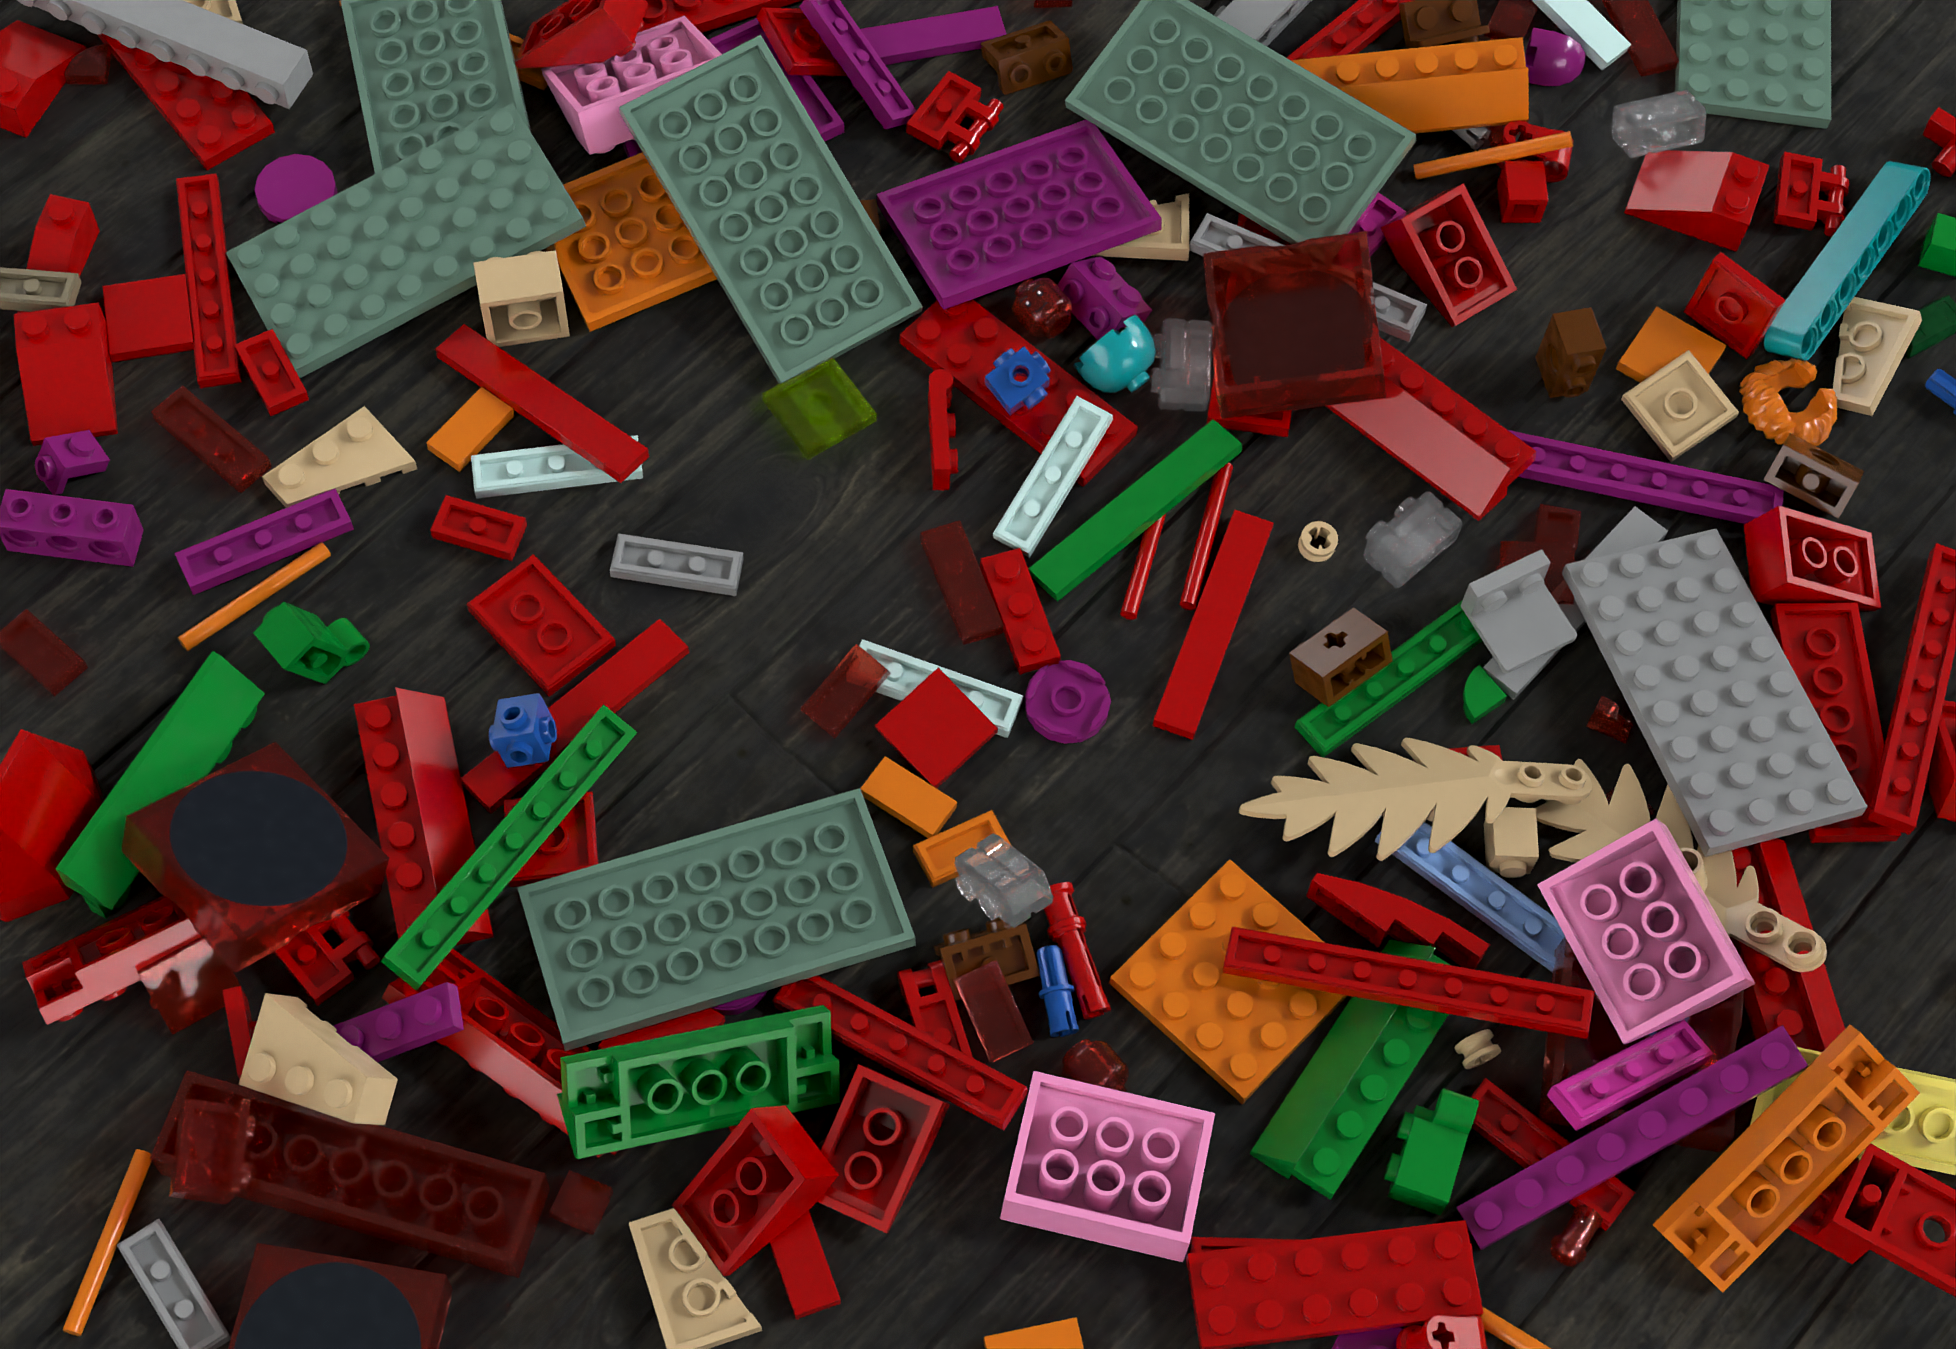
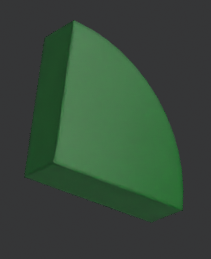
[1463,665,1507,724]

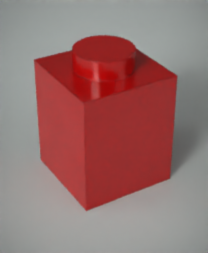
[1497,159,1548,223]

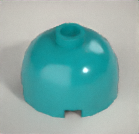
[1073,315,1156,393]

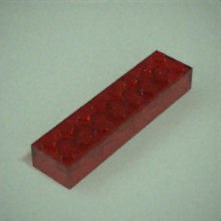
[150,1070,550,1278]

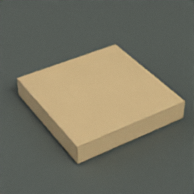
[1621,350,1739,462]

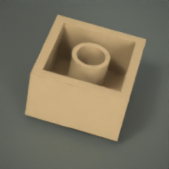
[473,250,570,347]

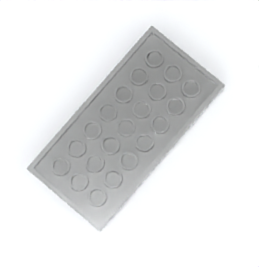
[1562,529,1867,857]

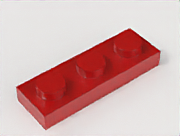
[980,548,1061,674]

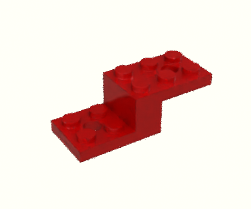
[1787,1143,1956,1297]

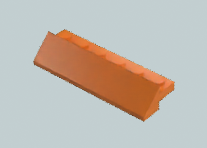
[1291,37,1529,134]
[1653,1025,1920,1293]

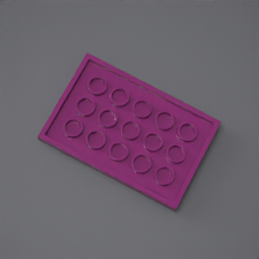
[876,120,1162,310]

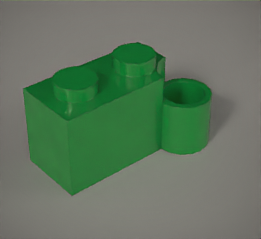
[253,602,370,684]
[1384,1088,1479,1215]

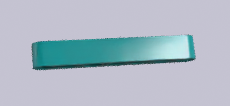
[1764,161,1930,361]

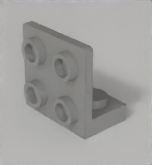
[1461,549,1577,673]

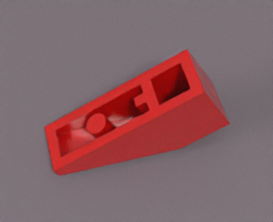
[17,194,100,313]

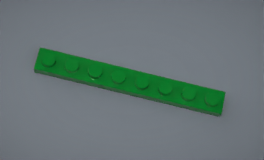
[380,704,637,991]

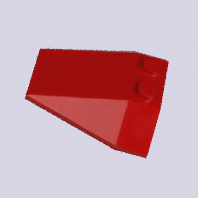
[0,729,104,922]

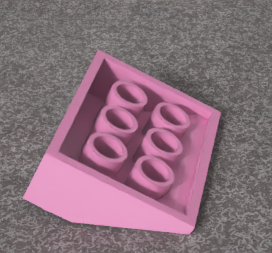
[541,16,722,155]
[1537,819,1755,1044]
[1000,1071,1215,1262]

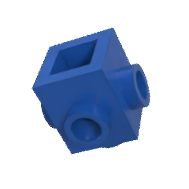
[985,346,1051,416]
[489,693,557,768]

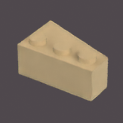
[239,993,398,1125]

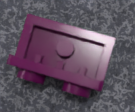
[1054,256,1152,340]

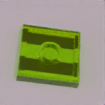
[763,358,877,460]

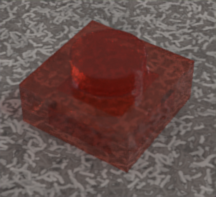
[549,1170,613,1235]

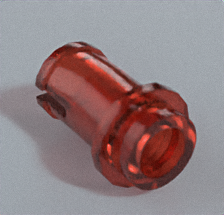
[1551,1204,1603,1267]

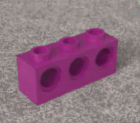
[0,489,144,567]

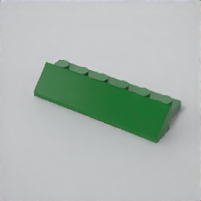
[55,651,265,919]
[1250,940,1450,1200]
[557,1005,840,1159]

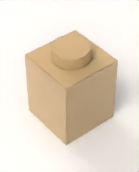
[1483,807,1539,878]

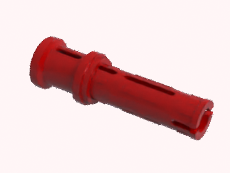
[1035,882,1111,1019]

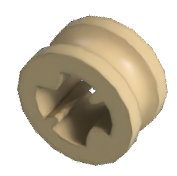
[1298,521,1338,562]
[1454,1029,1501,1069]

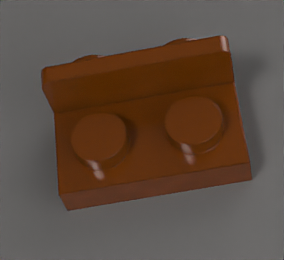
[1399,0,1490,49]
[980,20,1073,95]
[933,916,1040,1001]

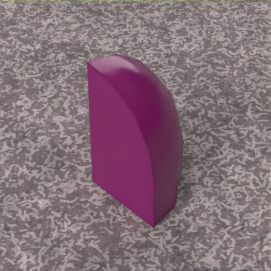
[1525,27,1586,86]

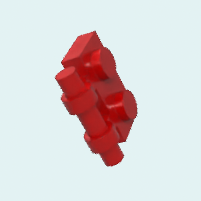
[906,71,1004,163]
[1773,151,1849,237]
[261,892,380,1006]

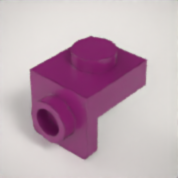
[34,430,110,495]

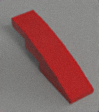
[1306,873,1490,969]

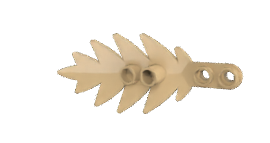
[1239,738,1593,861]
[1536,759,1827,972]

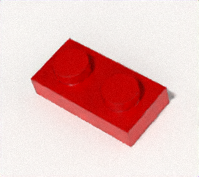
[234,329,309,416]
[430,495,527,561]

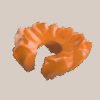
[1739,358,1837,446]

